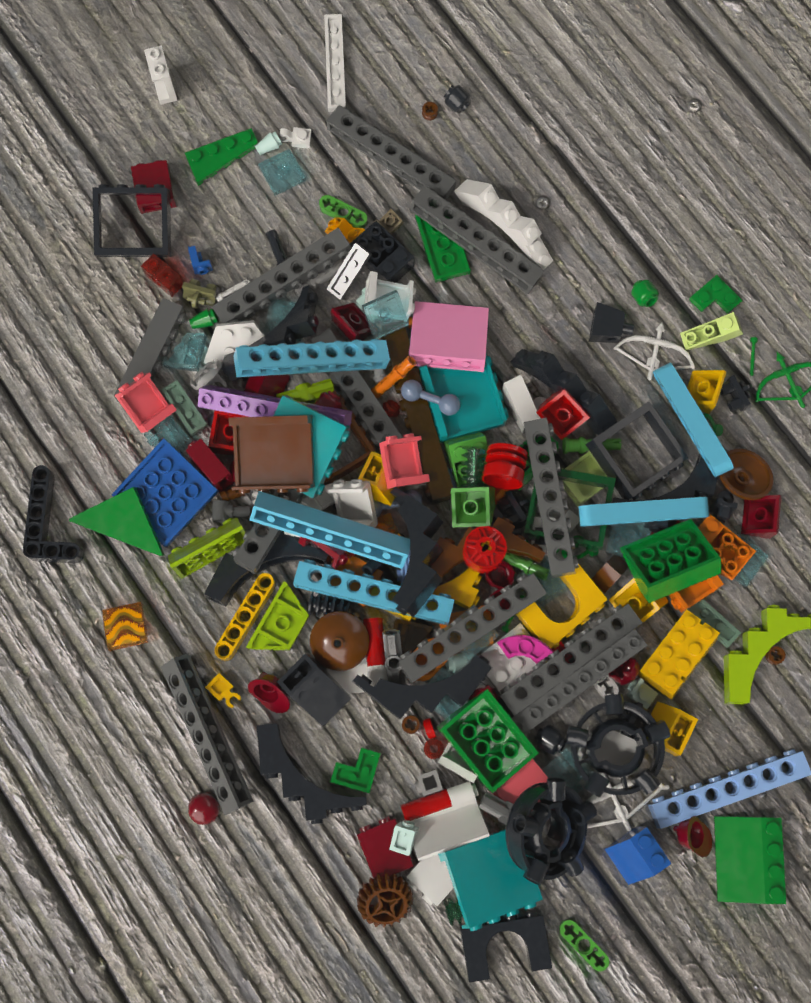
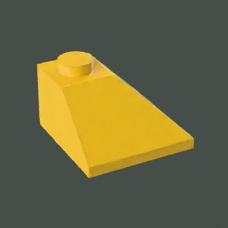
[609,578,669,629]

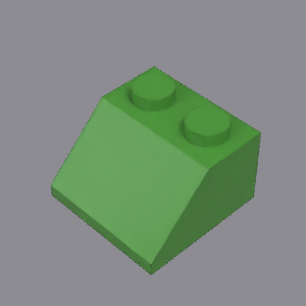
[451,487,495,527]

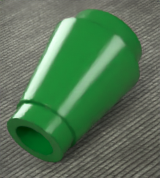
[189,308,219,330]

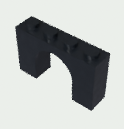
[459,911,552,983]

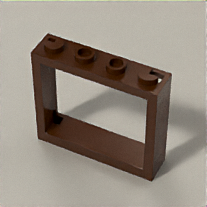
[313,391,377,485]

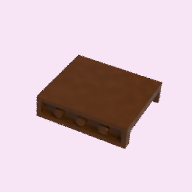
[229,415,315,493]

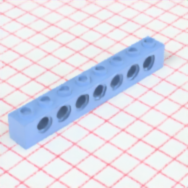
[648,749,811,829]

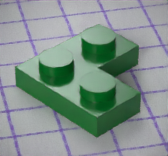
[689,275,743,314]
[330,748,381,793]

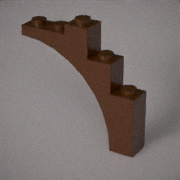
[430,517,546,578]

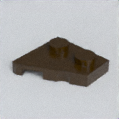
[391,618,432,660]

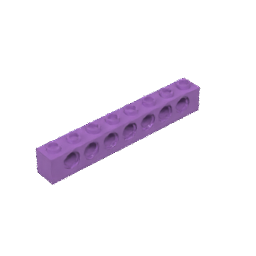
[198,385,352,431]

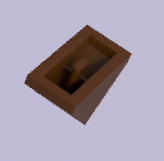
[591,553,629,594]

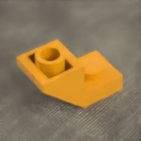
[324,217,365,244]

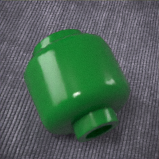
[631,280,659,307]

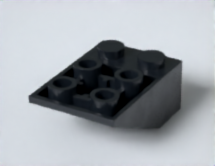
[350,221,414,283]
[277,653,352,727]

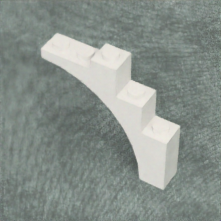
[455,179,553,270]

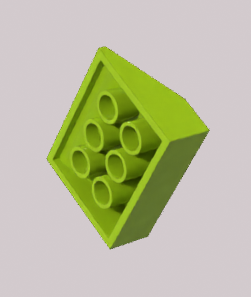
[168,518,245,579]

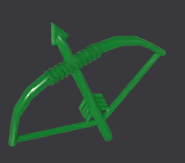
[755,352,811,408]

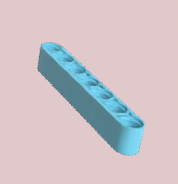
[653,363,734,477]
[578,497,710,527]

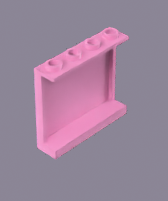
[409,301,489,372]

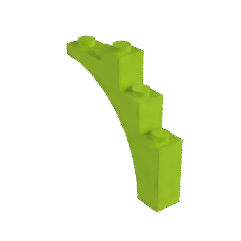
[723,605,811,704]

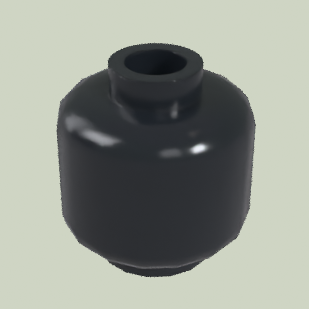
[444,85,470,112]
[535,725,566,755]

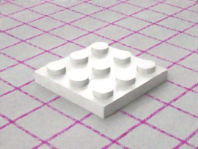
[478,623,558,699]

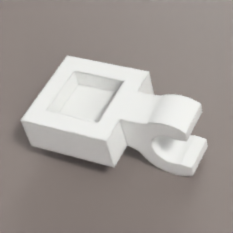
[280,127,311,149]

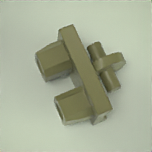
[182,279,217,309]

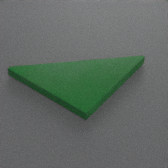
[69,487,165,556]

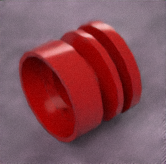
[482,443,528,490]
[462,526,507,573]

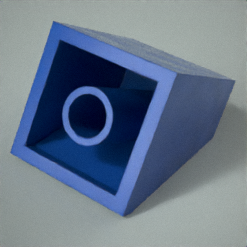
[604,826,672,885]

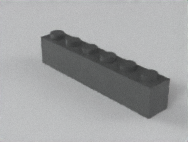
[114,298,186,403]

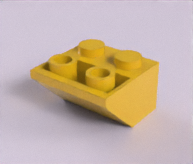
[358,451,400,506]
[645,701,698,757]

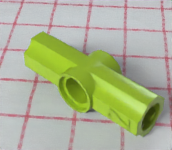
[276,379,334,404]

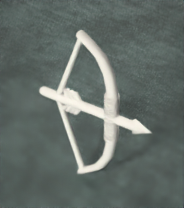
[613,322,695,380]

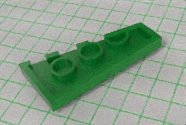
[185,128,258,186]

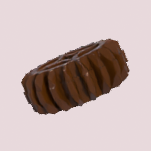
[357,872,413,928]

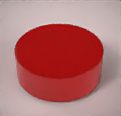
[423,718,437,739]

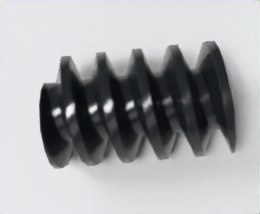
[308,592,351,617]

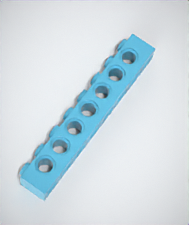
[233,339,390,377]
[293,560,454,626]

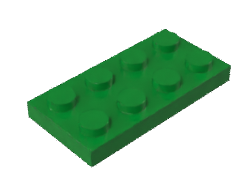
[415,215,470,283]

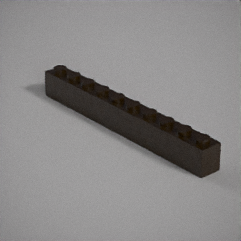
[379,320,453,505]

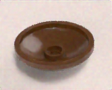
[719,448,774,500]
[310,611,370,671]

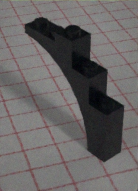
[221,285,319,381]
[510,349,618,435]
[612,453,718,533]
[204,531,333,607]
[257,723,367,824]

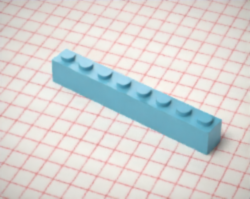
[250,491,410,569]

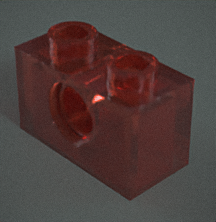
[141,253,183,297]

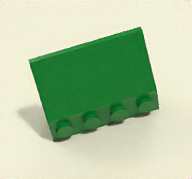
[620,519,721,603]
[437,689,539,793]
[714,816,786,904]

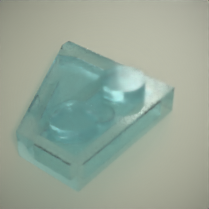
[163,332,207,371]

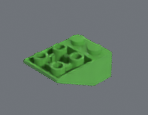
[444,432,496,489]

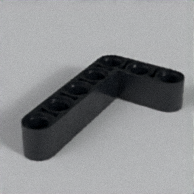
[23,465,84,563]

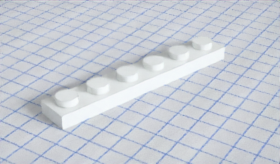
[324,14,346,112]

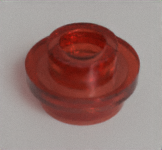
[382,400,400,417]
[424,739,444,759]

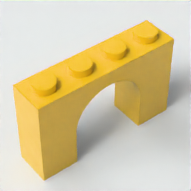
[515,564,608,649]

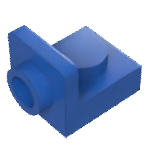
[188,246,213,275]

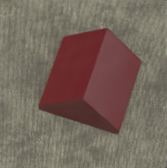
[331,302,377,342]
[244,374,290,397]
[741,495,782,539]

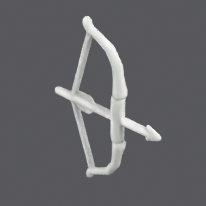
[586,773,670,831]

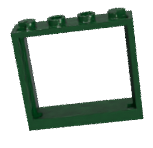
[524,468,616,552]

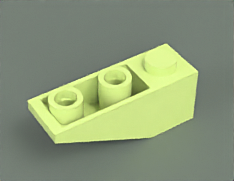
[680,312,743,351]

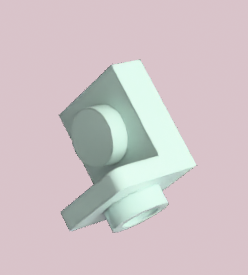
[627,678,658,710]
[389,820,419,856]

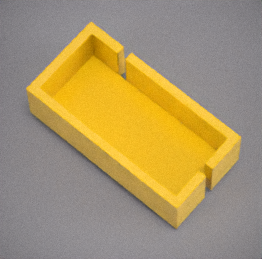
[639,609,720,700]

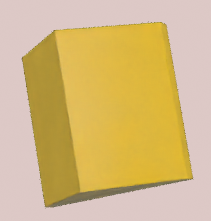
[687,370,726,414]

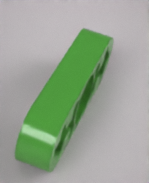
[319,195,367,228]
[559,919,609,971]

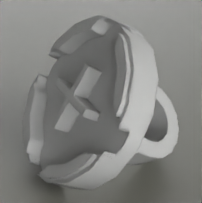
[190,359,227,390]

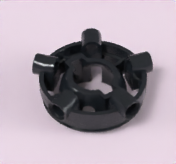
[566,694,670,798]
[505,778,597,885]

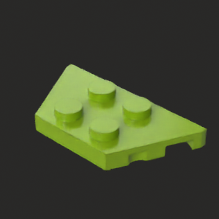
[246,581,309,651]

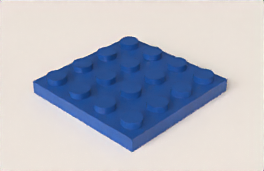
[111,438,219,547]

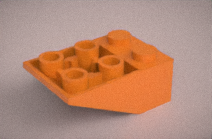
[698,514,756,581]

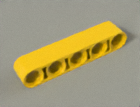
[215,573,276,661]

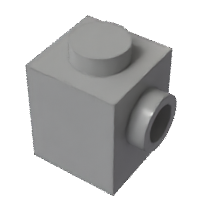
[415,770,443,797]

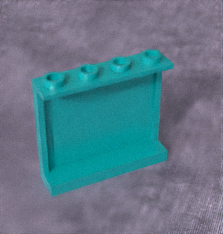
[419,354,509,443]
[274,395,350,498]
[438,829,543,931]

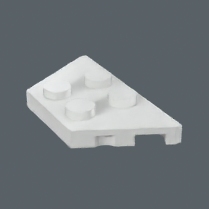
[204,320,265,364]

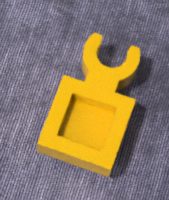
[205,673,242,708]

